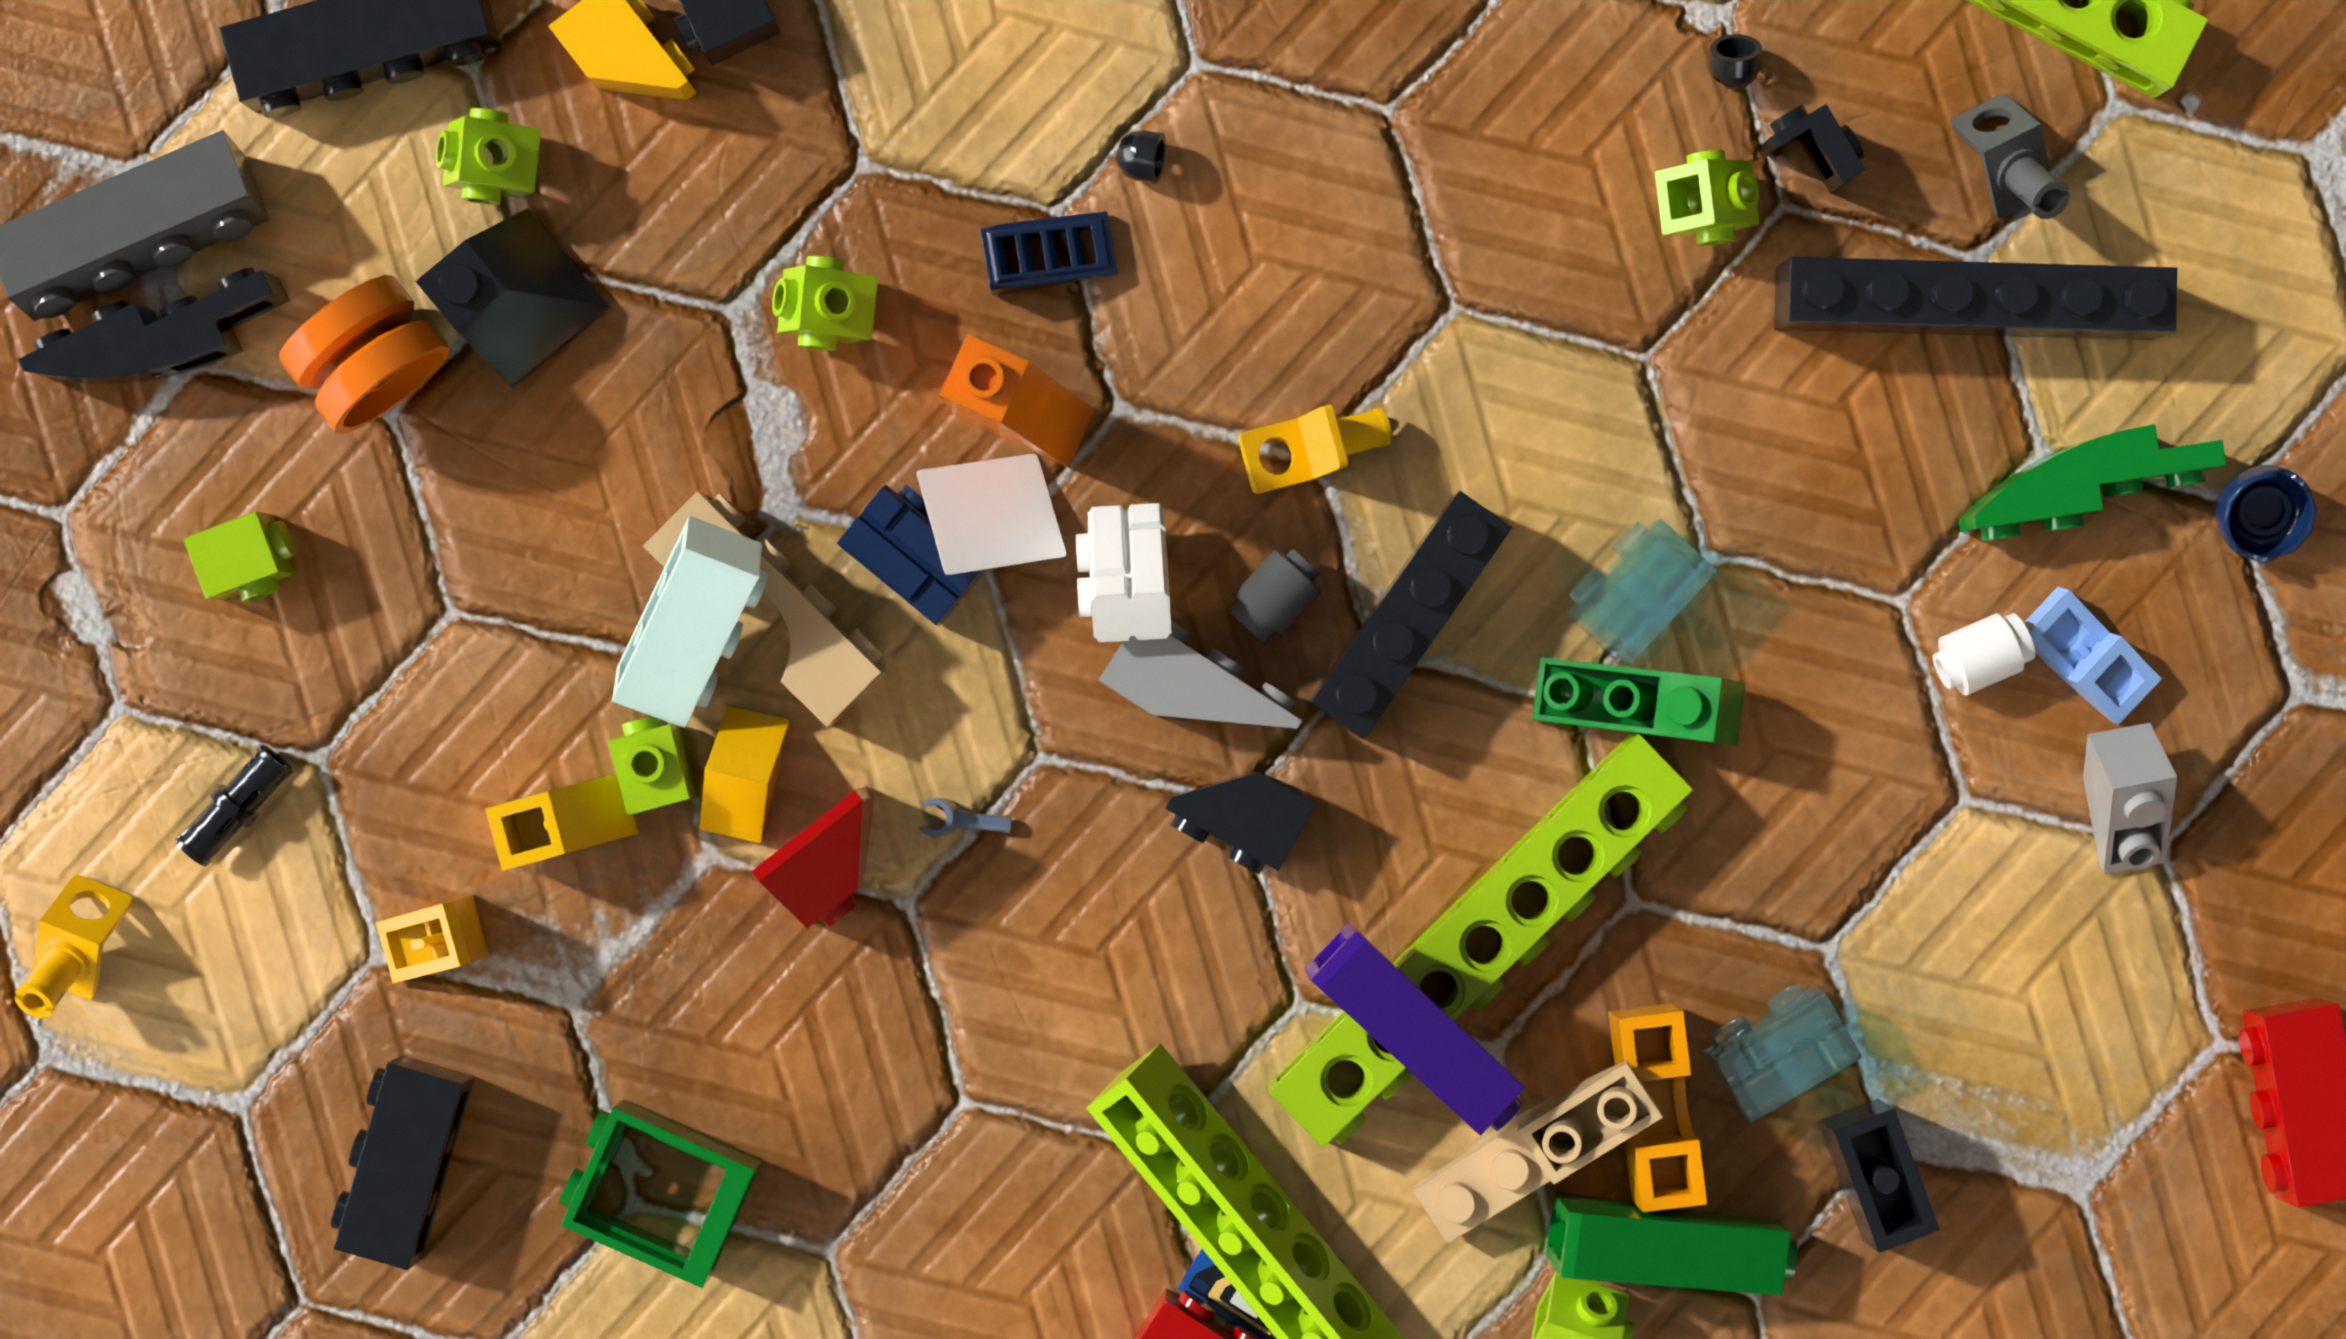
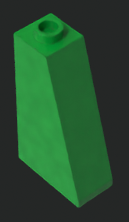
[1545,1192,1798,1296]

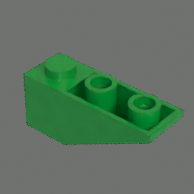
[1532,657,1746,746]

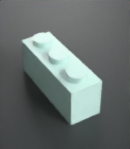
[612,516,768,728]

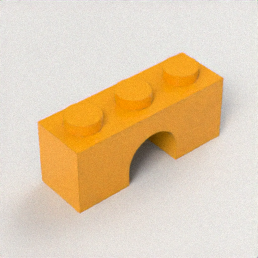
[1608,1003,1707,1212]

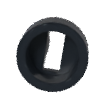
[1710,34,1762,90]
[1116,130,1166,184]

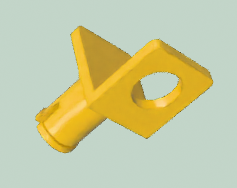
[1238,404,1392,494]
[14,875,133,1019]

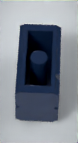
[837,484,986,626]

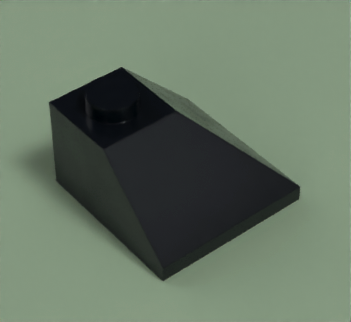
[415,208,610,388]

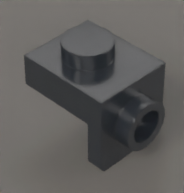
[1760,104,1865,193]

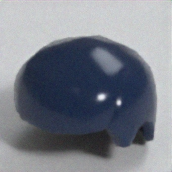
[2215,465,2318,563]

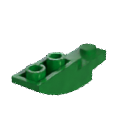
[1959,424,2226,541]

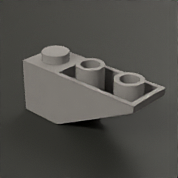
[1098,620,1302,729]

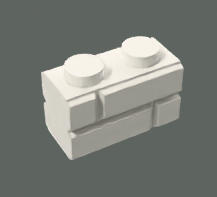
[1076,503,1172,642]

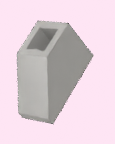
[2083,723,2177,874]

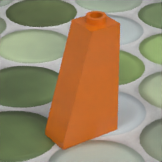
[939,333,1095,468]

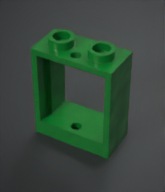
[559,1099,762,1288]

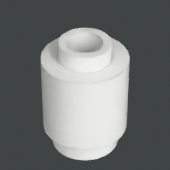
[1933,613,2036,696]

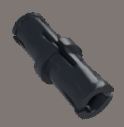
[175,745,294,866]

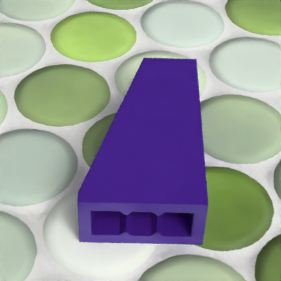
[1305,921,1525,1136]

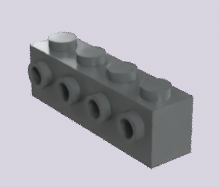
[0,130,270,321]

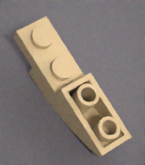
[1412,1060,1663,1244]

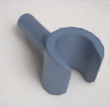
[919,798,1011,836]

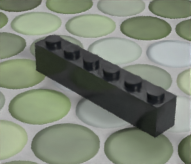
[1774,257,2178,340]

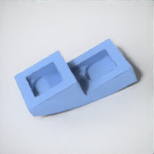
[2024,587,2162,725]

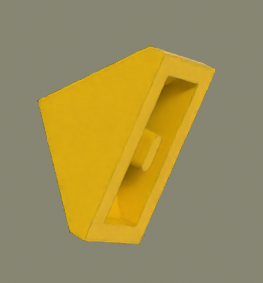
[699,705,791,843]
[376,895,490,983]

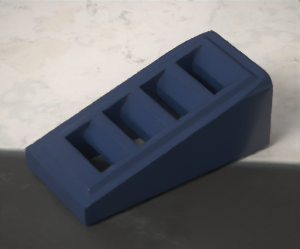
[980,211,1118,296]

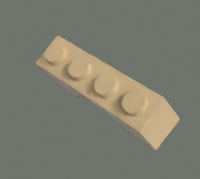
[643,491,886,727]

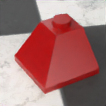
[751,786,874,929]

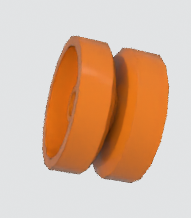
[279,274,450,434]

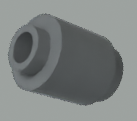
[1227,549,1321,645]

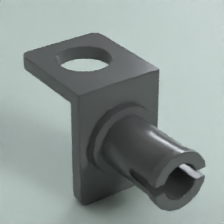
[1951,94,2070,219]

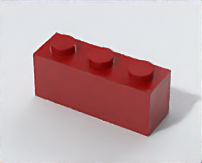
[2238,998,2346,1208]

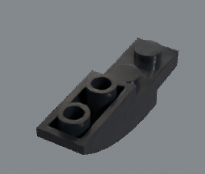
[17,268,290,384]

